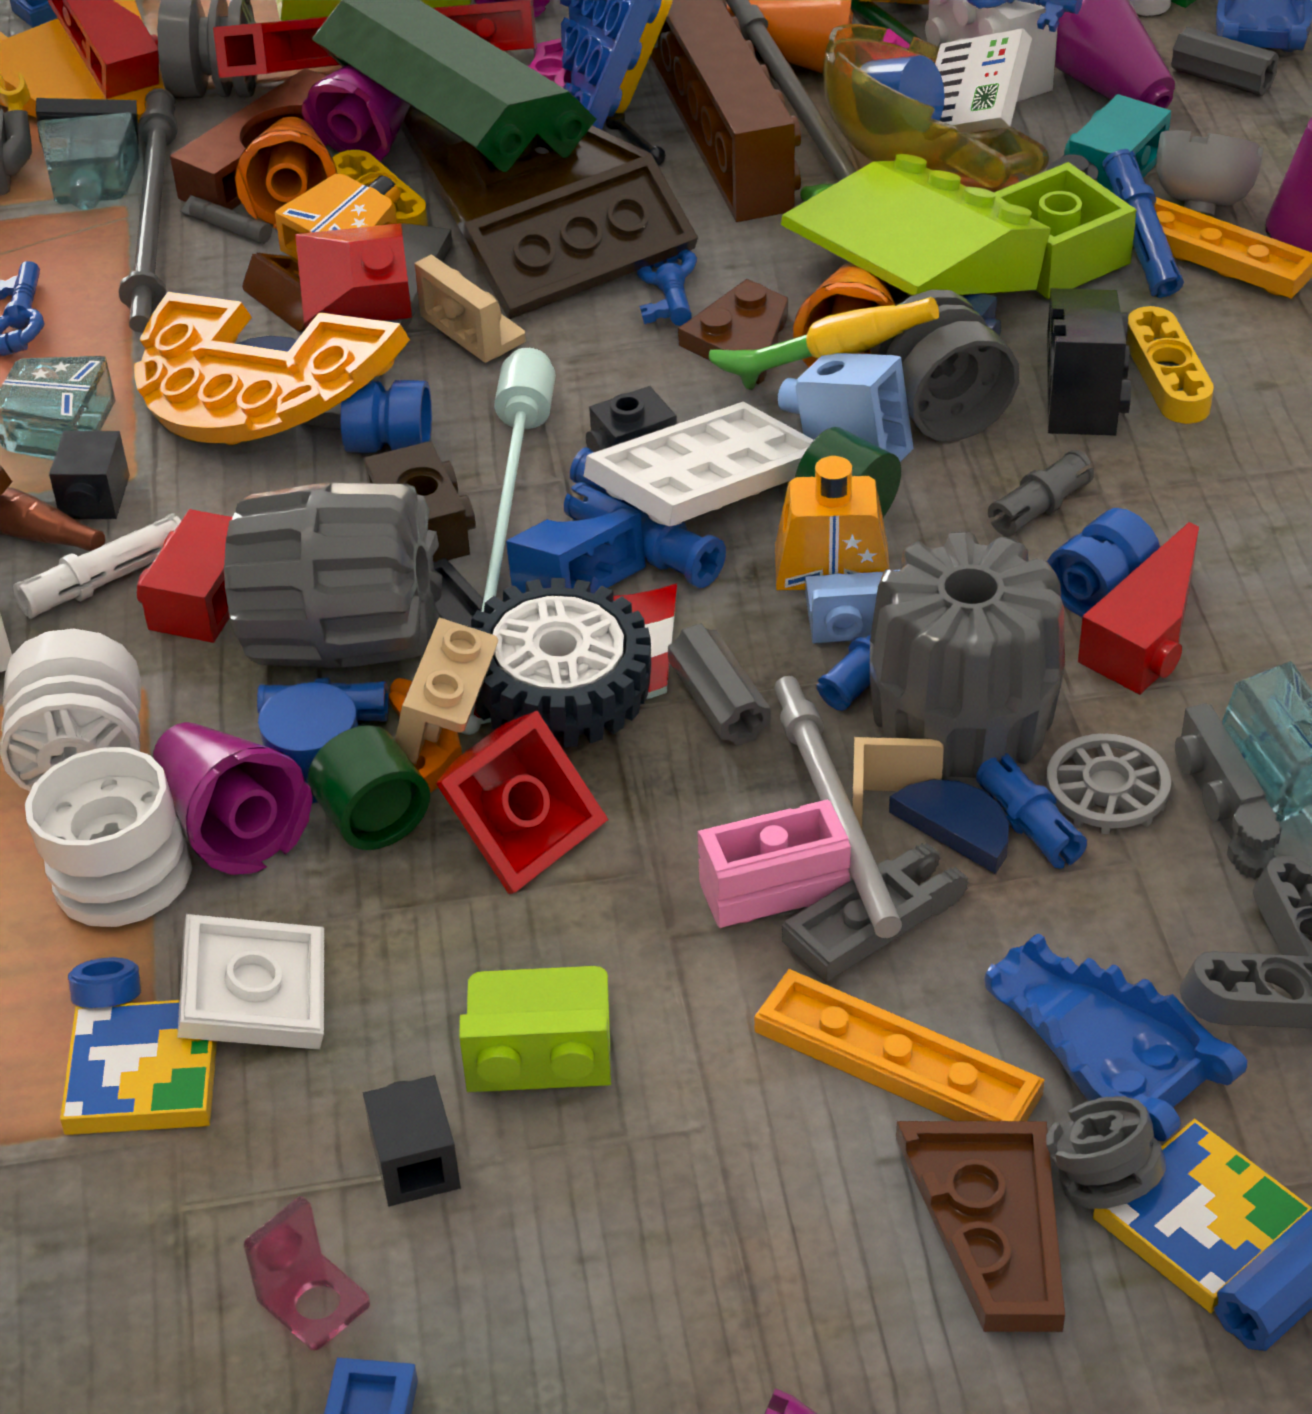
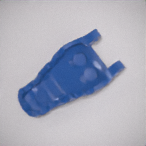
[1216,0,1312,52]
[984,934,1248,1141]

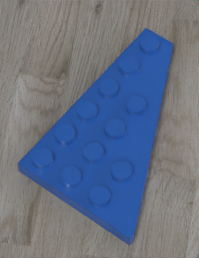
[560,0,662,130]

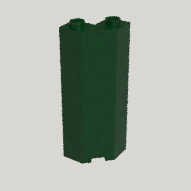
[312,0,597,172]

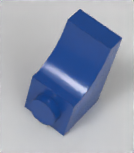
[506,508,646,594]

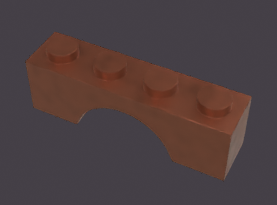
[170,68,328,210]

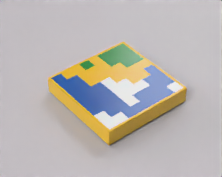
[60,1000,217,1135]
[1093,1118,1312,1313]

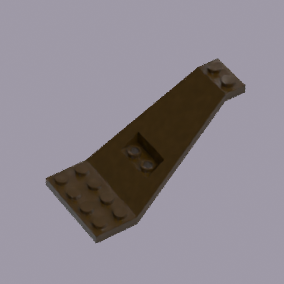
[400,106,698,319]

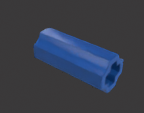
[1214,1208,1312,1351]

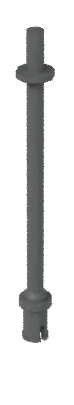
[118,88,178,333]

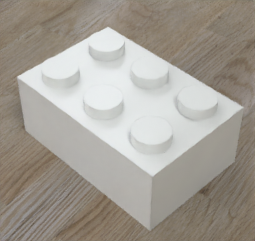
[925,0,1058,102]

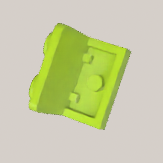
[459,966,611,1092]

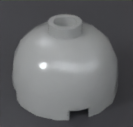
[1156,130,1264,216]

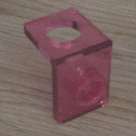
[243,1196,370,1350]

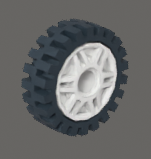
[470,578,651,748]

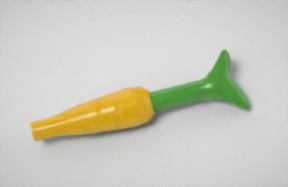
[709,297,939,390]

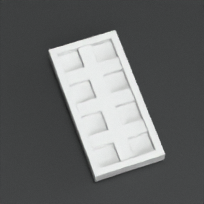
[584,402,813,527]

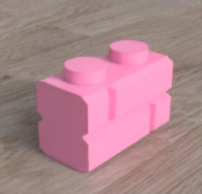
[698,799,851,928]

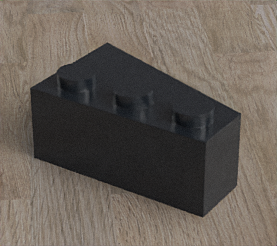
[1047,288,1131,436]

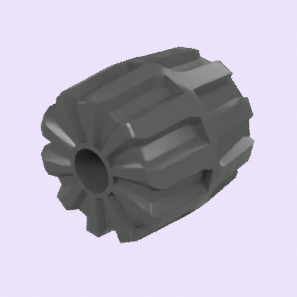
[224,483,442,668]
[869,531,1065,780]

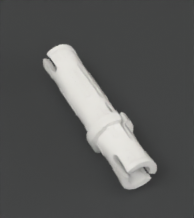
[13,513,181,619]

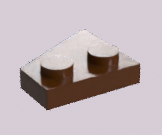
[678,279,788,384]

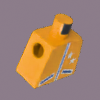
[275,174,400,260]
[775,456,890,590]

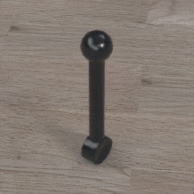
[606,113,666,165]

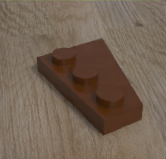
[896,1121,1065,1332]

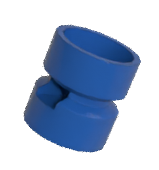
[341,380,432,453]
[1047,508,1160,617]

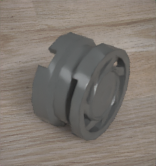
[1046,1096,1166,1209]

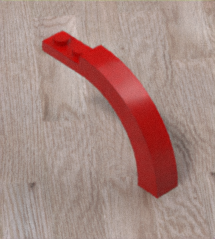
[213,0,537,78]

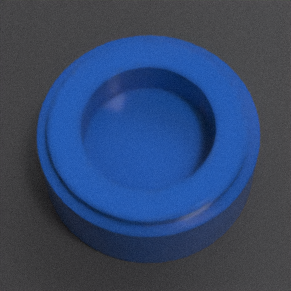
[68,957,141,1008]

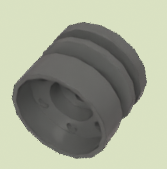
[157,0,257,98]
[870,290,1019,441]

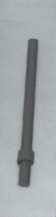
[726,0,856,181]

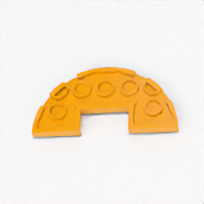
[134,292,410,445]

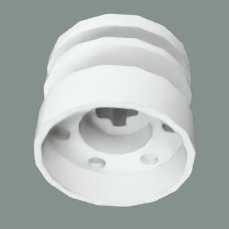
[0,629,141,791]
[25,747,192,927]

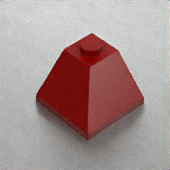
[295,223,412,329]
[435,711,609,894]

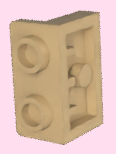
[414,254,526,363]
[395,618,498,764]

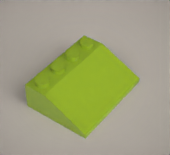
[781,154,1051,296]

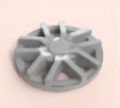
[1046,734,1171,834]

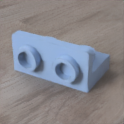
[805,570,900,643]

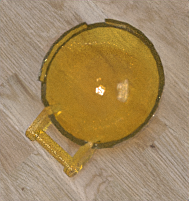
[823,24,1049,188]

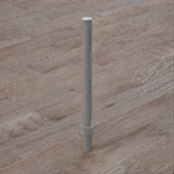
[774,676,902,938]

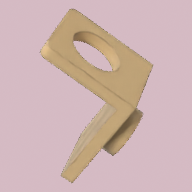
[853,737,944,829]

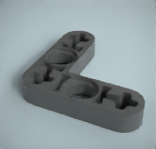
[1180,856,1312,1028]

